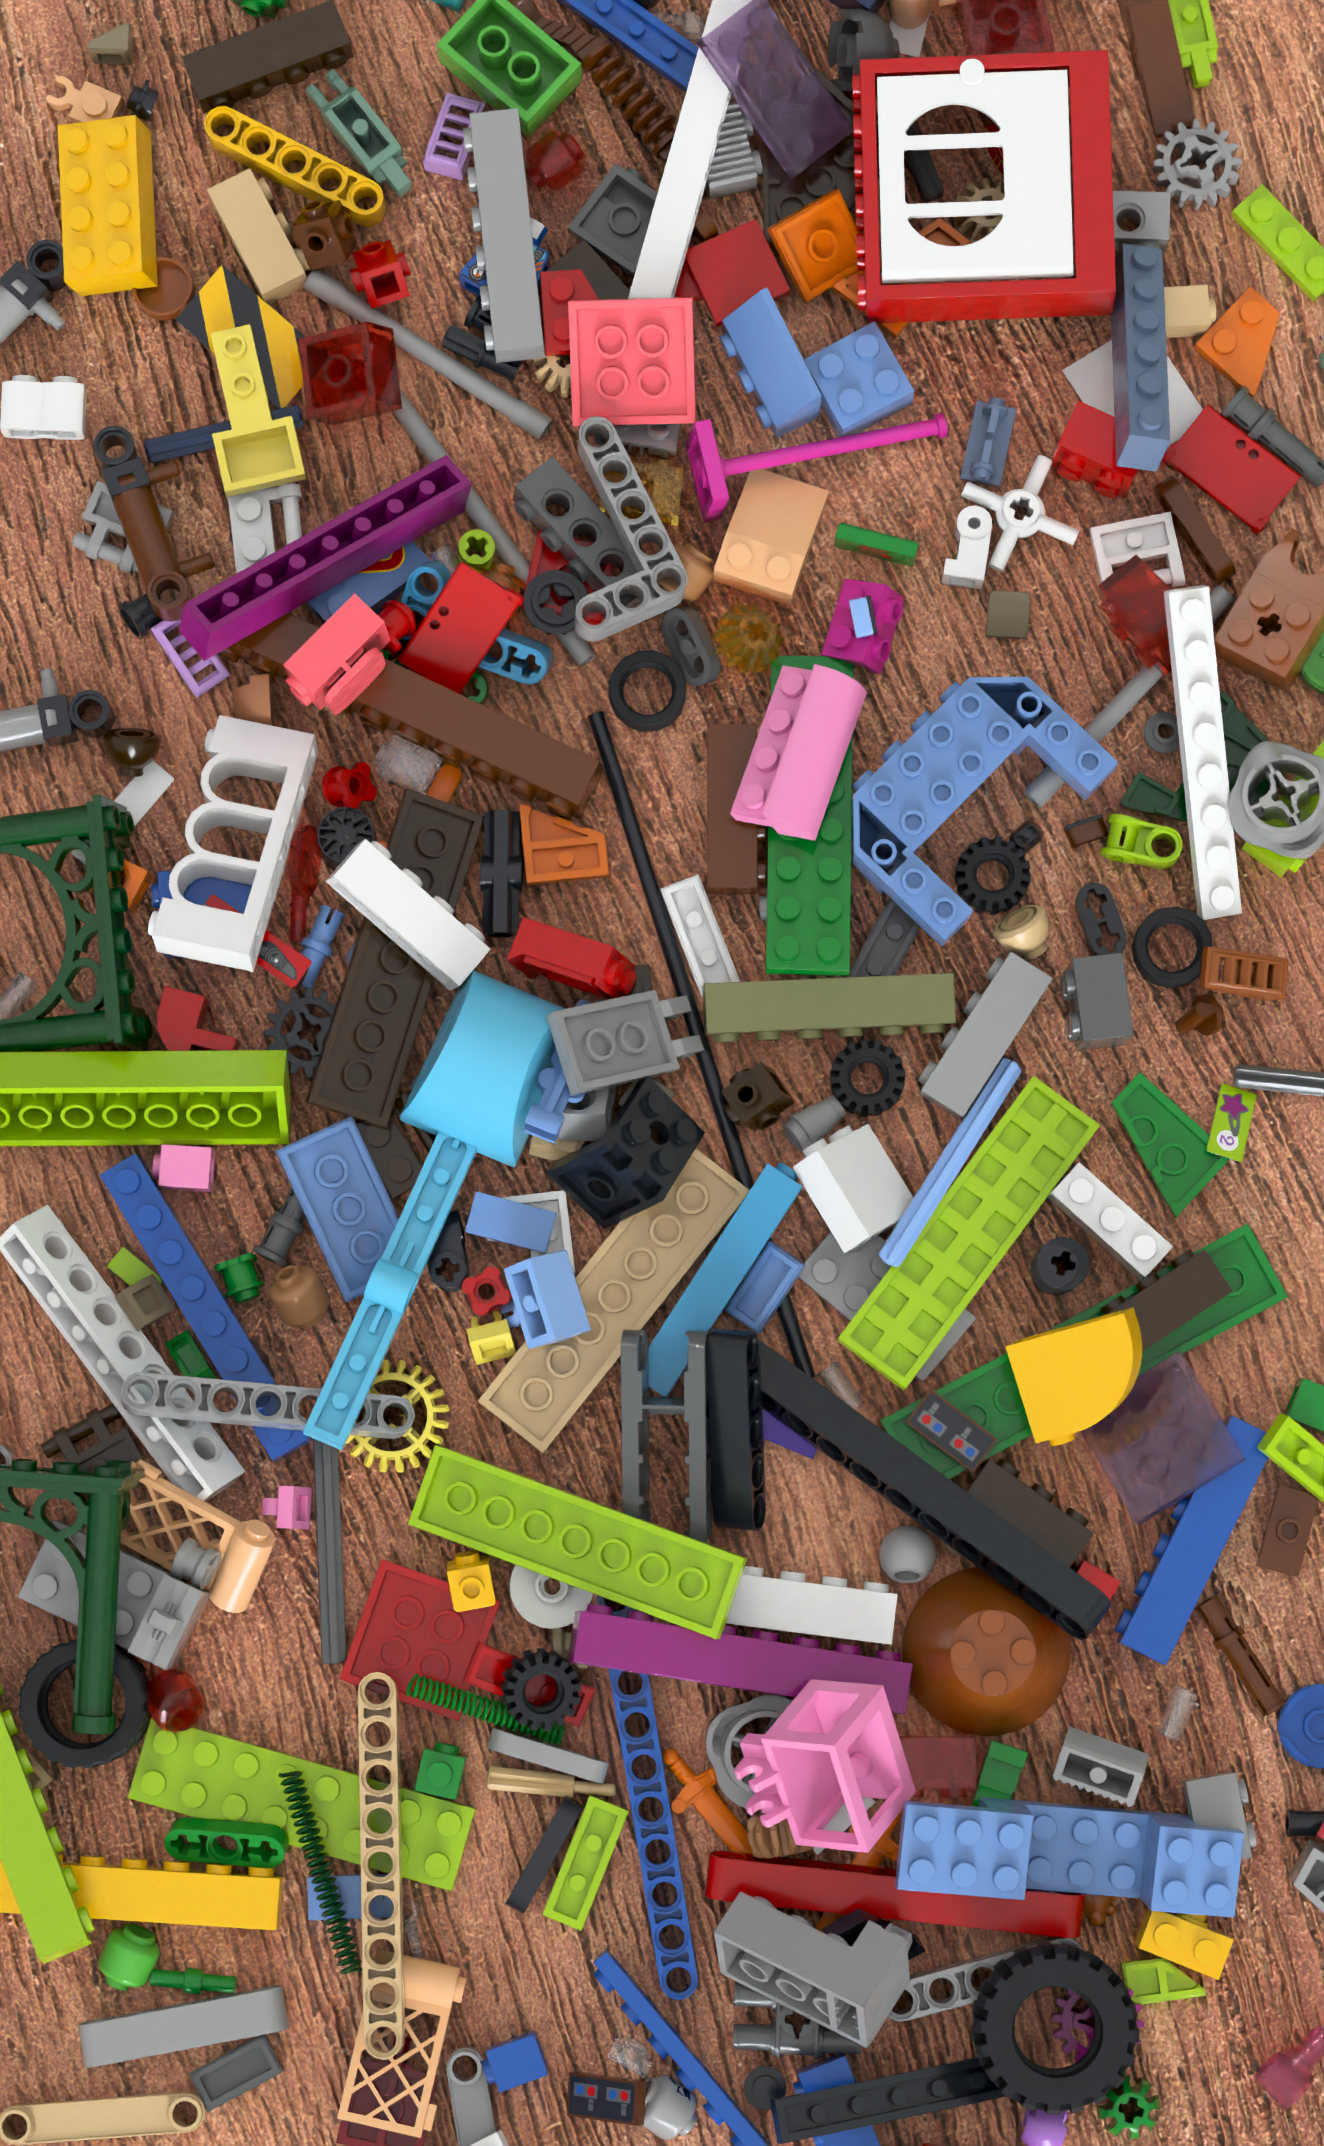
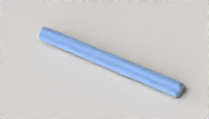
[879,1058,1021,1267]

